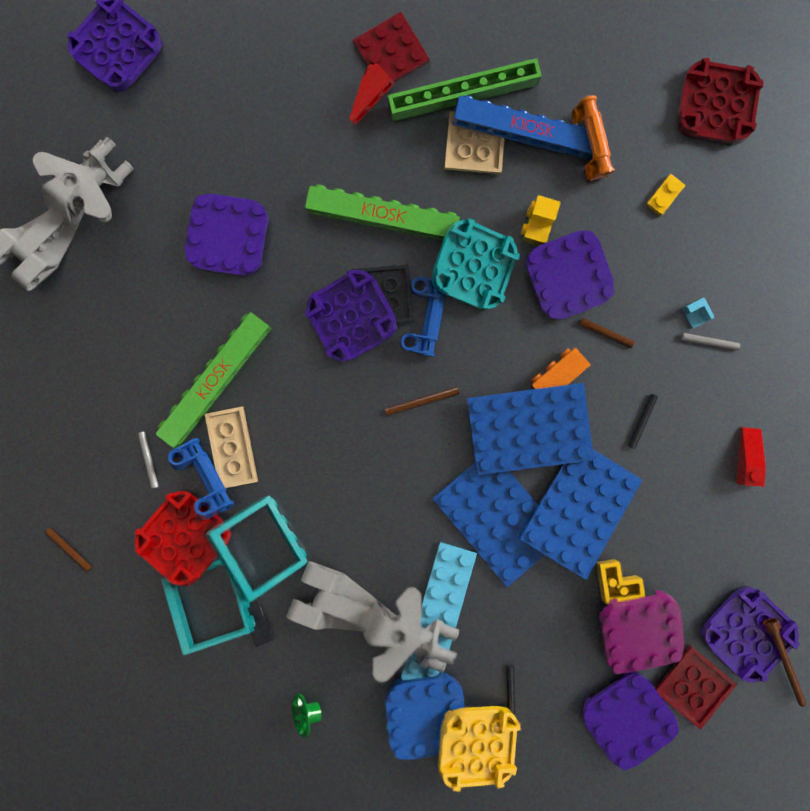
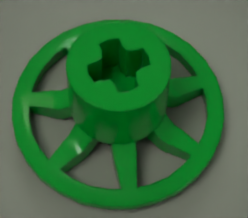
[292,693,321,738]

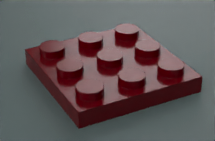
[353,12,430,82]
[655,646,737,730]

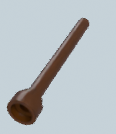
[762,618,806,707]

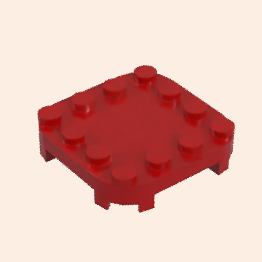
[134,491,231,587]

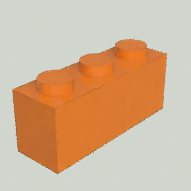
[529,347,591,389]

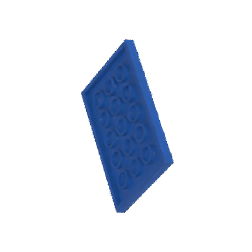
[467,383,594,475]
[519,450,642,580]
[432,462,545,587]

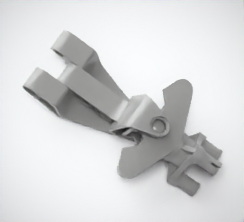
[0,137,134,291]
[286,561,459,682]

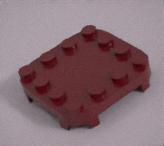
[677,58,764,144]

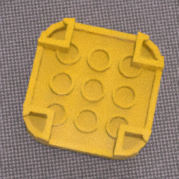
[438,706,521,791]

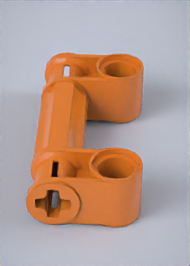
[571,95,615,181]

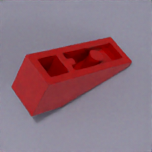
[349,63,395,125]
[737,427,766,487]

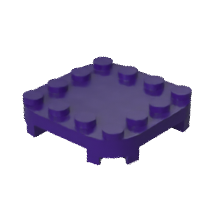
[67,0,163,92]
[185,194,269,277]
[525,230,614,319]
[305,269,397,361]
[701,586,800,683]
[582,672,679,770]

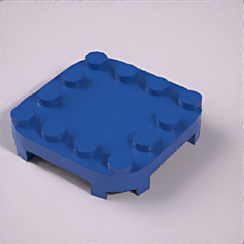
[384,673,465,760]

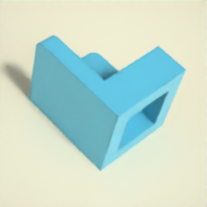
[682,298,715,328]

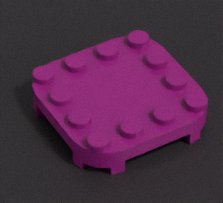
[599,590,684,674]

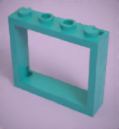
[205,496,308,602]
[161,559,255,655]

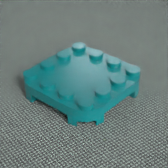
[432,219,520,309]

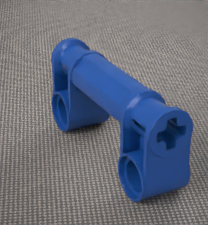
[400,277,445,357]
[168,438,234,520]

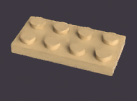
[205,406,258,488]

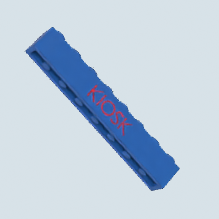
[451,95,607,160]

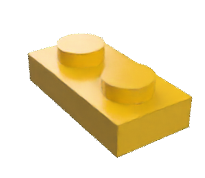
[646,174,685,216]

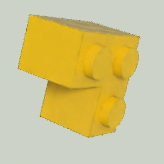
[521,195,561,246]
[596,559,645,604]

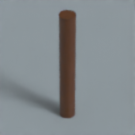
[579,318,635,348]
[45,528,92,572]

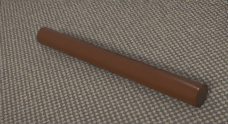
[385,387,459,416]

